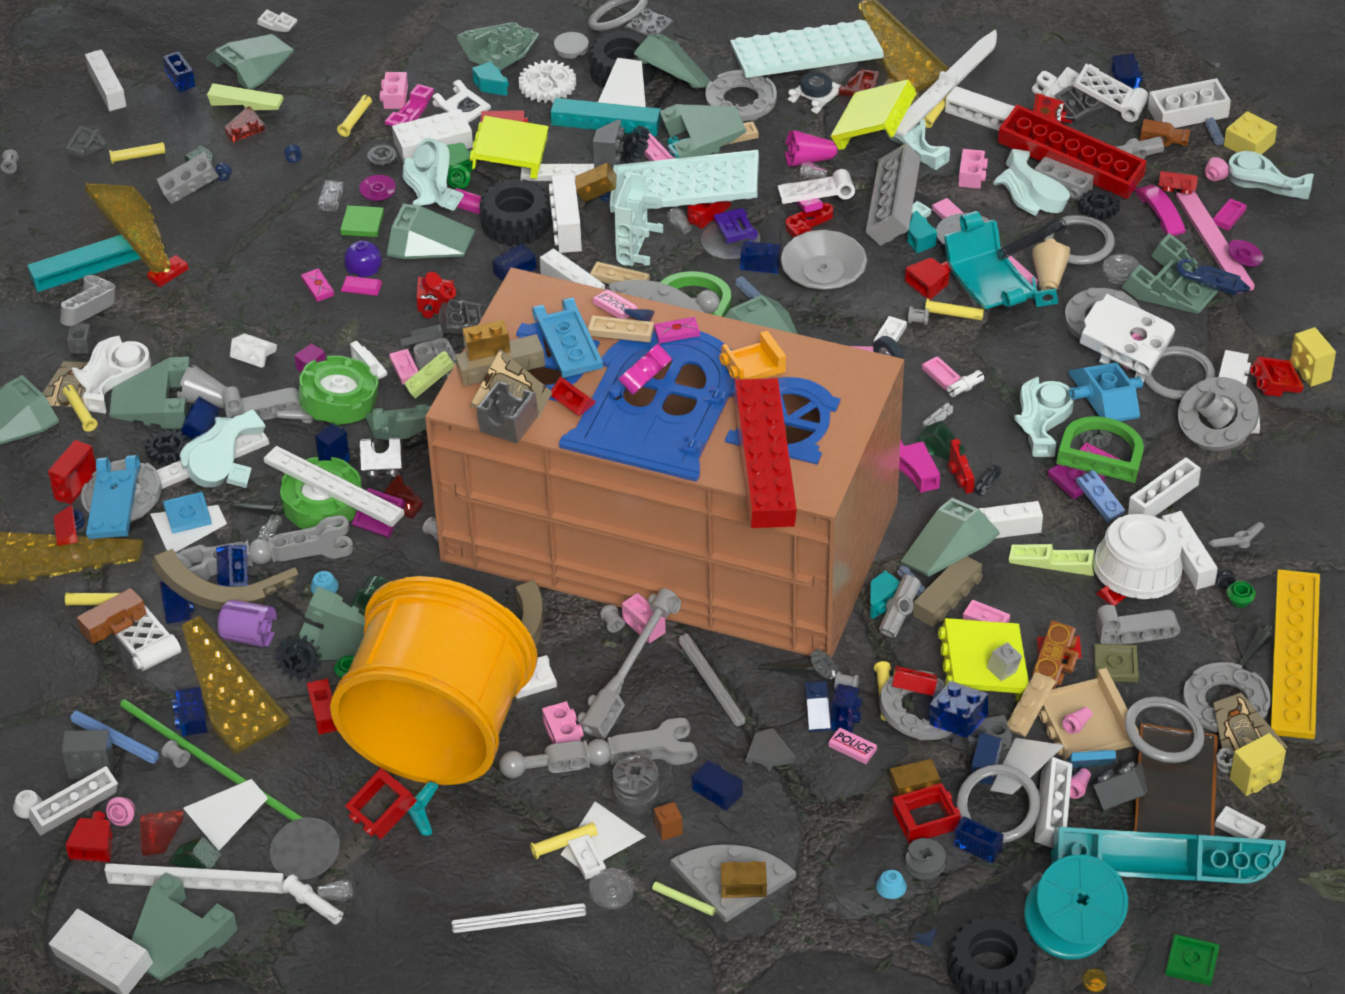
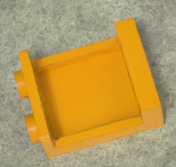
[719,331,786,379]

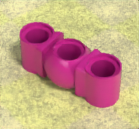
[618,344,672,395]

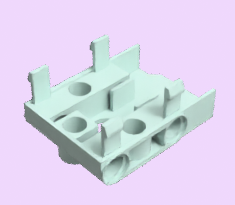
[615,173,663,266]

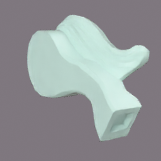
[883,118,950,170]
[403,138,464,211]
[993,149,1070,216]
[1228,151,1314,199]
[1014,377,1074,457]
[180,409,266,487]

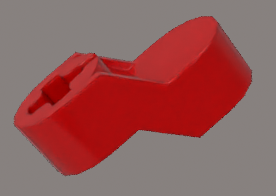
[421,272,456,303]

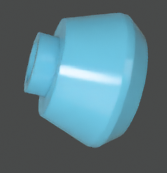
[310,571,339,594]
[876,870,907,899]

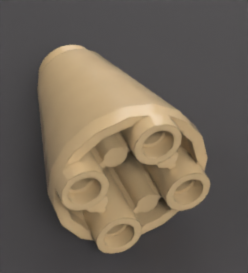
[1032,238,1070,291]

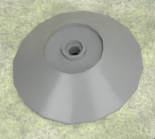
[780,230,867,290]

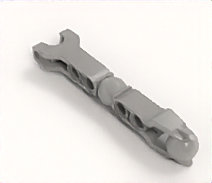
[176,516,354,581]

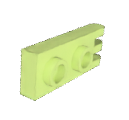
[404,351,455,399]

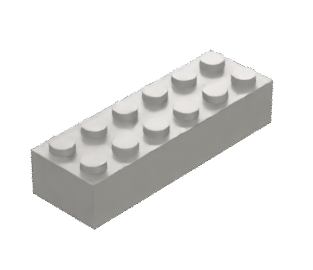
[866,143,921,246]

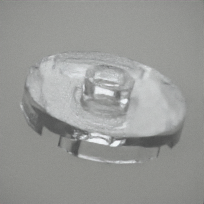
[1103,254,1140,284]
[589,868,634,909]

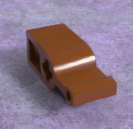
[1140,119,1190,146]

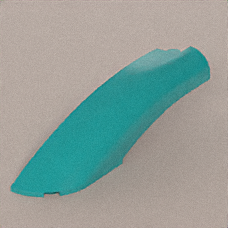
[1051,827,1286,883]

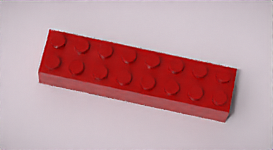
[998,104,1147,199]
[733,378,797,528]

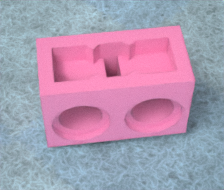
[380,72,408,109]
[959,149,988,189]
[622,593,666,643]
[542,701,583,744]

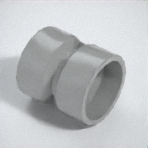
[1196,391,1234,429]

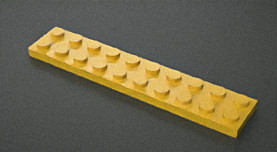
[1271,570,1320,739]

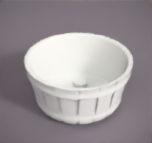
[1093,514,1182,599]

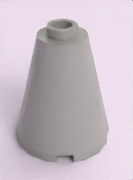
[177,364,227,409]

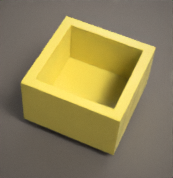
[1224,111,1277,155]
[1290,327,1336,387]
[1230,733,1286,796]

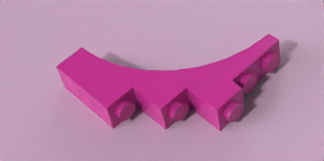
[899,439,940,493]

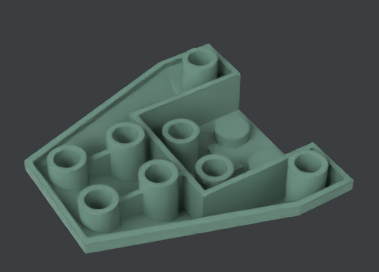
[457,22,539,71]
[206,34,294,90]
[634,34,711,89]
[387,204,475,259]
[725,295,797,334]
[0,375,59,445]
[365,404,432,440]
[901,498,1000,577]

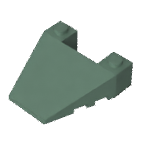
[660,104,747,158]
[1122,233,1219,314]
[109,357,191,429]
[294,586,365,660]
[131,872,237,981]

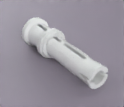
[282,874,343,924]

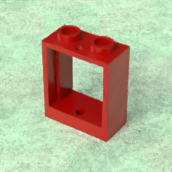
[48,440,97,505]
[345,768,417,840]
[892,783,961,844]

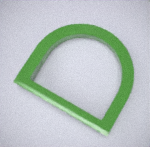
[660,271,731,317]
[1056,416,1144,483]

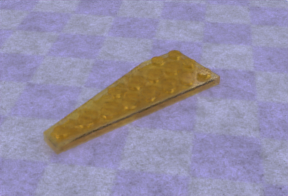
[859,0,950,91]
[84,183,171,273]
[0,532,144,584]
[181,616,290,754]

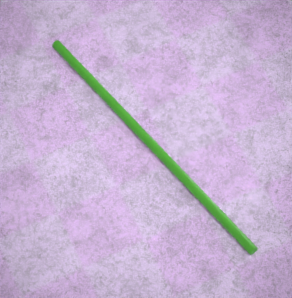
[120,699,303,821]

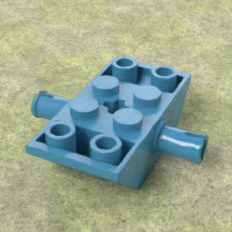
[1069,362,1143,421]

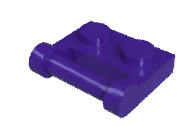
[714,208,758,244]

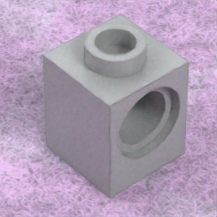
[987,642,1022,682]

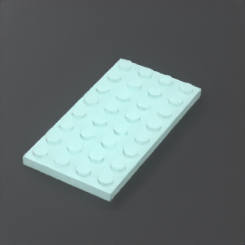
[730,20,883,78]
[609,150,759,213]

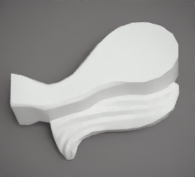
[72,336,151,414]

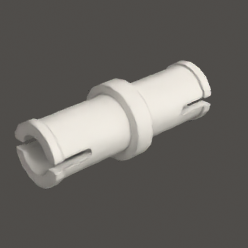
[947,370,984,397]

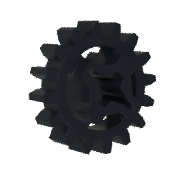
[622,126,650,163]
[1080,188,1120,220]
[145,428,188,465]
[275,634,322,681]

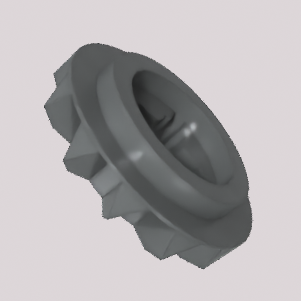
[368,145,397,167]
[1080,430,1112,448]
[810,649,838,679]

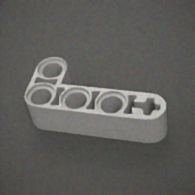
[60,275,116,326]
[414,338,456,382]
[222,386,301,421]
[1095,605,1180,645]

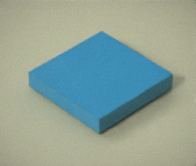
[163,492,212,534]
[1066,750,1116,768]

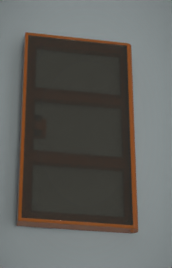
[1133,723,1218,836]

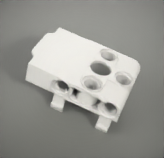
[1080,294,1175,383]

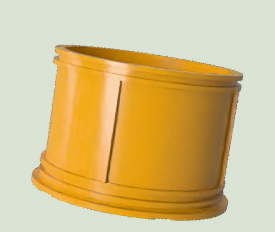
[330,576,538,785]

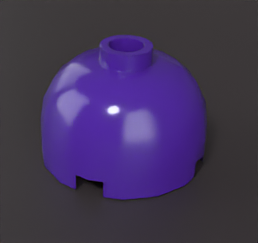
[344,241,382,277]

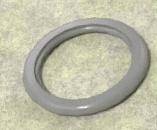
[588,0,648,31]
[1044,215,1115,265]
[1144,346,1216,400]
[1124,696,1205,763]
[956,764,1041,844]

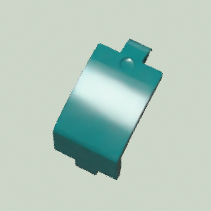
[944,211,1035,309]

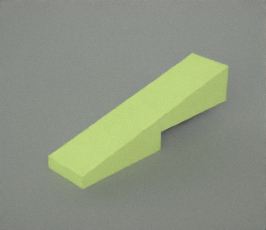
[207,84,284,110]
[1009,544,1095,576]

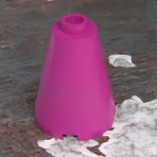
[785,130,837,167]

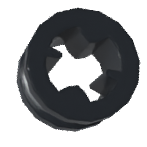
[1216,569,1236,589]

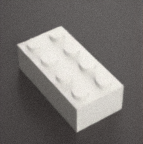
[1148,78,1231,128]
[392,109,473,163]
[549,174,582,253]
[49,908,153,994]

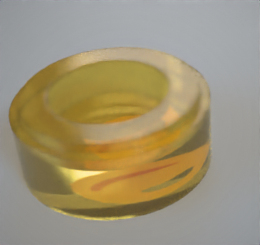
[1083,969,1107,992]

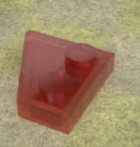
[838,69,879,96]
[224,106,265,142]
[384,475,423,519]
[140,810,184,856]

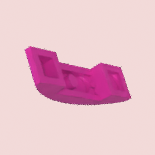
[385,84,434,126]
[1135,184,1186,236]

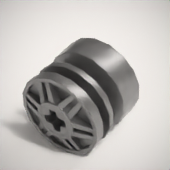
[613,755,659,814]

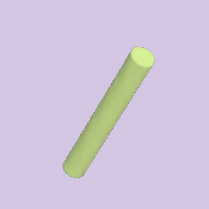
[652,882,715,916]

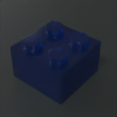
[929,681,988,738]

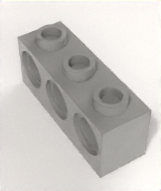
[157,152,219,204]
[1034,157,1094,201]

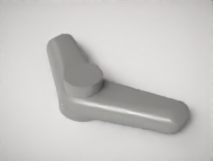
[274,407,313,423]
[1209,522,1264,548]

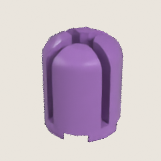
[217,600,277,647]

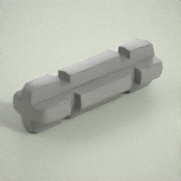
[922,403,953,431]

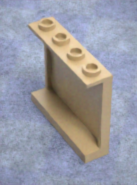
[1039,668,1139,761]

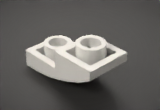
[257,10,297,32]

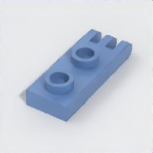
[1076,470,1125,523]

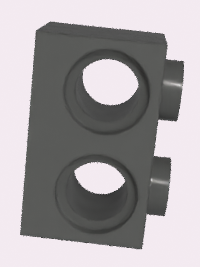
[962,715,1012,756]

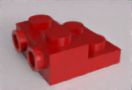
[1159,171,1198,194]
[1250,356,1304,396]

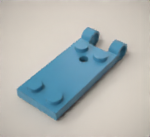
[532,297,603,378]
[86,455,140,539]

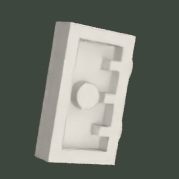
[230,333,277,368]
[350,341,387,379]
[516,655,557,699]

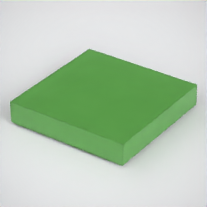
[341,205,384,237]

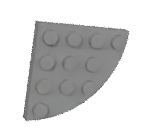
[609,280,704,312]
[670,844,796,923]

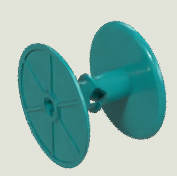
[1024,854,1128,960]

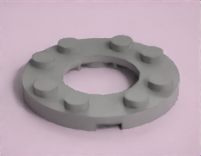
[705,70,777,121]
[1065,288,1140,340]
[1178,377,1259,451]
[81,459,162,521]
[1183,662,1270,733]
[879,670,965,740]

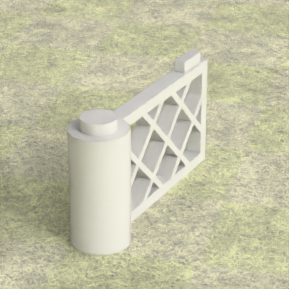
[1074,64,1149,122]
[778,169,855,204]
[116,606,181,671]

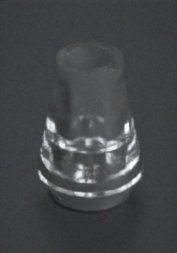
[799,161,827,179]
[667,207,692,234]
[318,879,353,901]

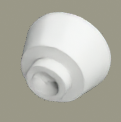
[13,790,43,819]

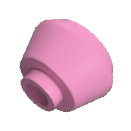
[1205,157,1229,181]
[106,797,135,826]

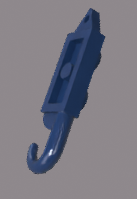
[1176,258,1250,295]

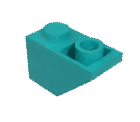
[472,61,509,96]
[907,210,938,253]
[870,571,900,619]

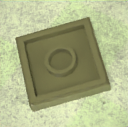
[1094,644,1139,682]

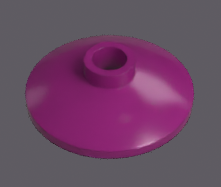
[359,175,396,201]
[1227,240,1263,266]

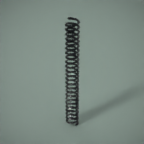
[997,218,1066,260]

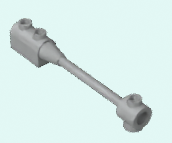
[578,588,681,740]

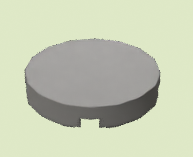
[554,32,589,59]

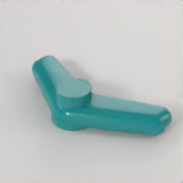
[408,782,438,836]

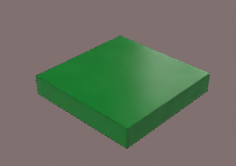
[1165,934,1220,986]

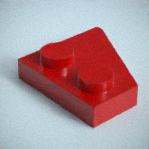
[947,438,974,494]

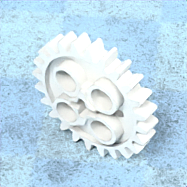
[519,60,576,103]

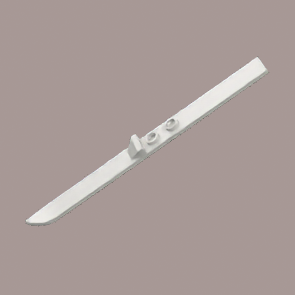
[895,30,997,137]

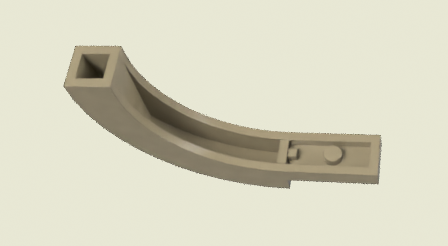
[151,549,299,610]
[515,580,543,646]

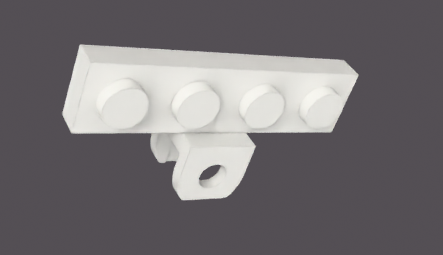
[1032,67,1080,98]

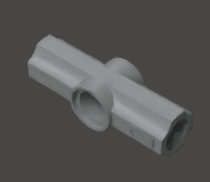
[1116,137,1164,159]
[879,575,921,638]

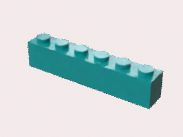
[551,98,661,136]
[27,231,144,292]

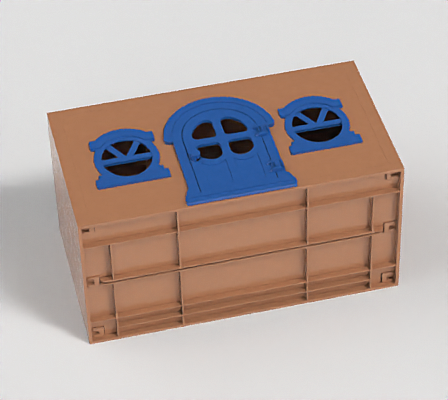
[425,268,904,658]

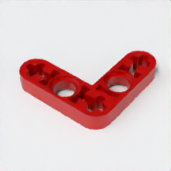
[786,203,833,238]

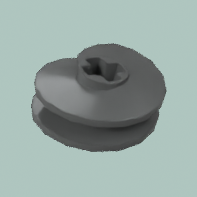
[905,838,946,880]

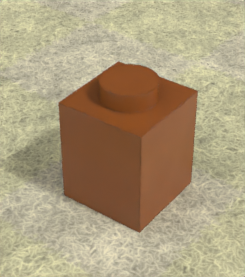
[654,802,683,841]

